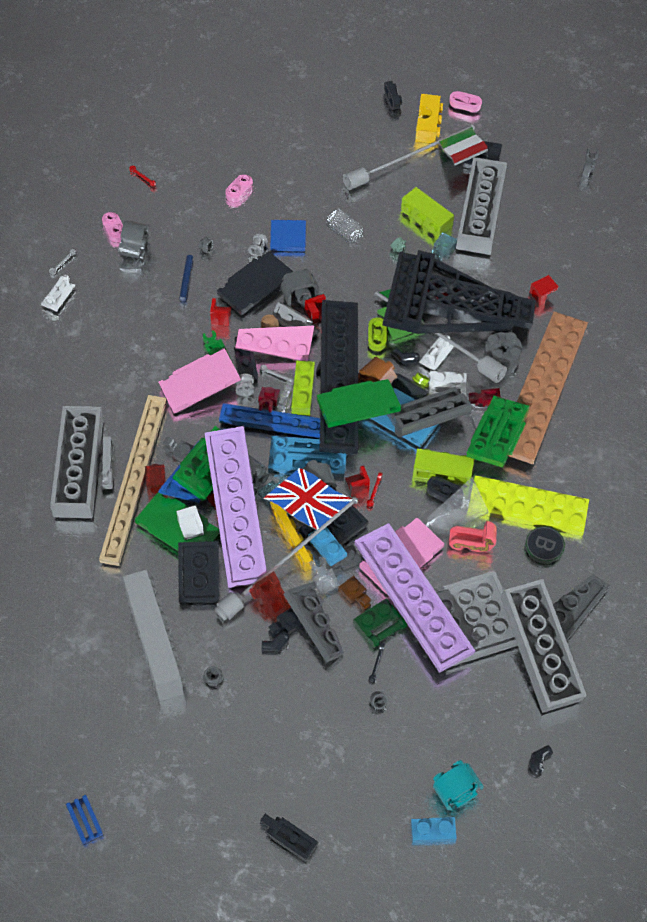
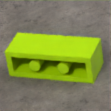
[401,187,454,237]
[292,360,315,417]
[413,449,474,487]

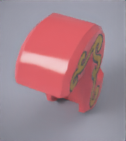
[449,521,497,552]

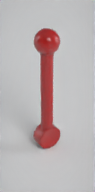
[129,166,156,187]
[367,472,383,507]

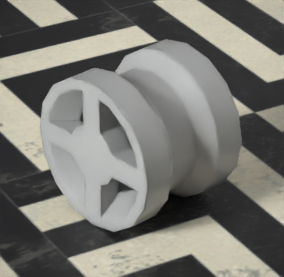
[236,374,254,396]

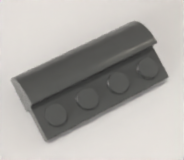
[387,387,472,437]

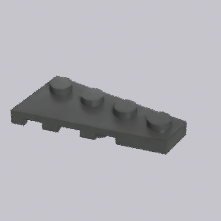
[553,574,610,641]
[283,581,344,662]

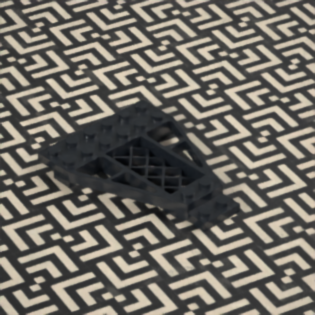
[382,250,536,334]

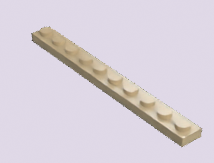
[99,395,167,566]

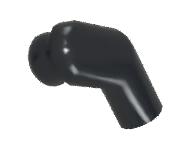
[392,347,420,365]
[262,631,289,651]
[529,745,553,774]

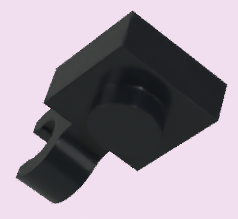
[268,607,303,638]

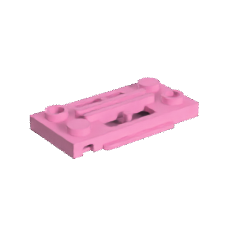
[159,348,241,414]
[359,518,445,594]

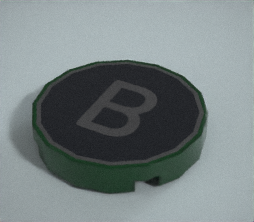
[525,526,565,564]

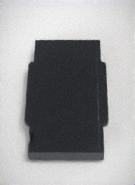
[217,251,293,315]

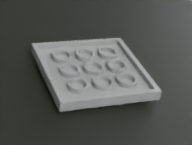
[434,570,518,667]

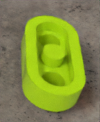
[368,317,387,351]

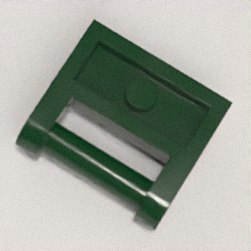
[353,598,408,648]

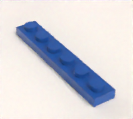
[219,403,320,438]

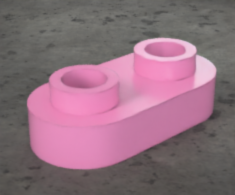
[449,91,482,112]
[225,174,253,203]
[102,212,123,243]

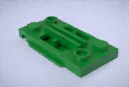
[317,379,401,428]
[466,396,529,468]
[172,426,221,501]
[135,492,220,551]

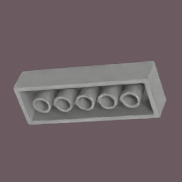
[456,157,507,255]
[50,406,103,518]
[123,569,186,702]
[500,579,587,713]

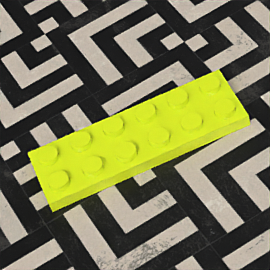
[467,475,589,536]

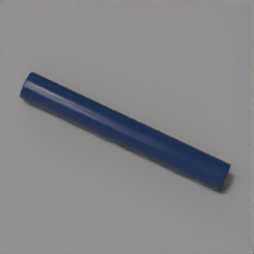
[179,255,193,301]

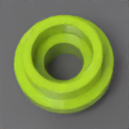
[412,372,430,388]

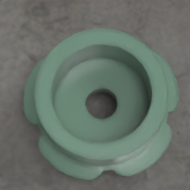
[390,237,407,253]

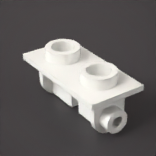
[41,275,75,312]
[419,334,454,371]

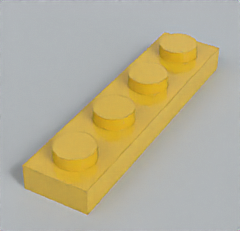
[270,502,314,572]

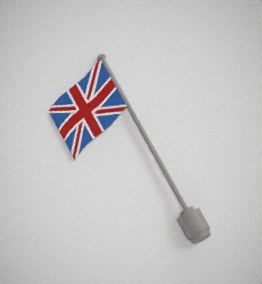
[214,468,358,621]

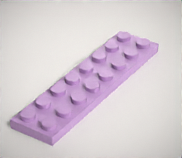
[205,426,269,589]
[355,523,475,673]

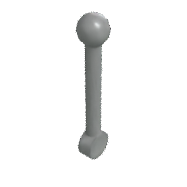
[49,248,77,275]
[260,365,294,384]

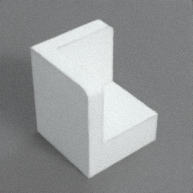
[177,505,204,540]

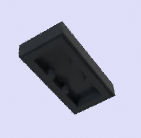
[391,373,430,400]

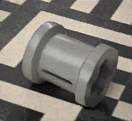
[248,233,268,257]

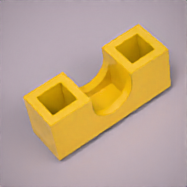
[415,94,443,144]

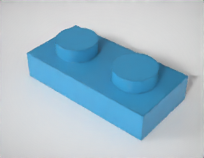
[308,528,347,566]
[411,817,457,843]

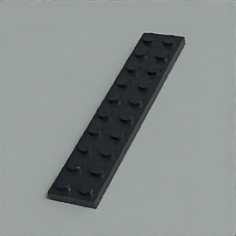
[319,300,358,455]

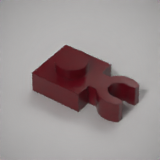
[258,387,280,413]
[468,388,501,407]

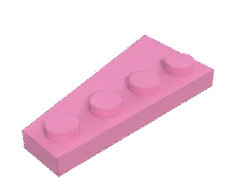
[235,326,314,361]

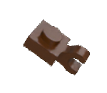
[338,575,371,610]

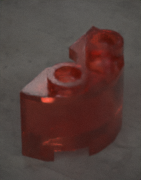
[249,571,291,618]

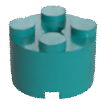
[433,760,484,810]

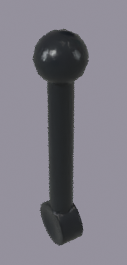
[369,642,385,682]

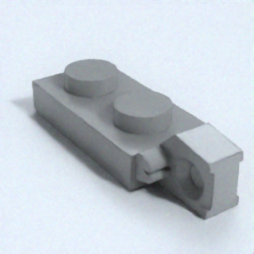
[272,302,320,337]
[99,436,115,490]

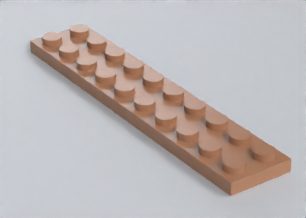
[509,312,588,464]

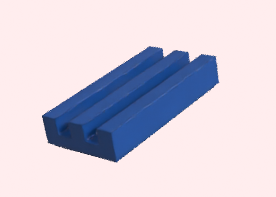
[66,795,103,845]

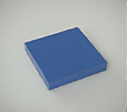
[270,220,306,251]

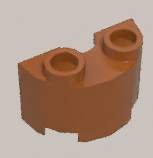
[358,357,397,383]

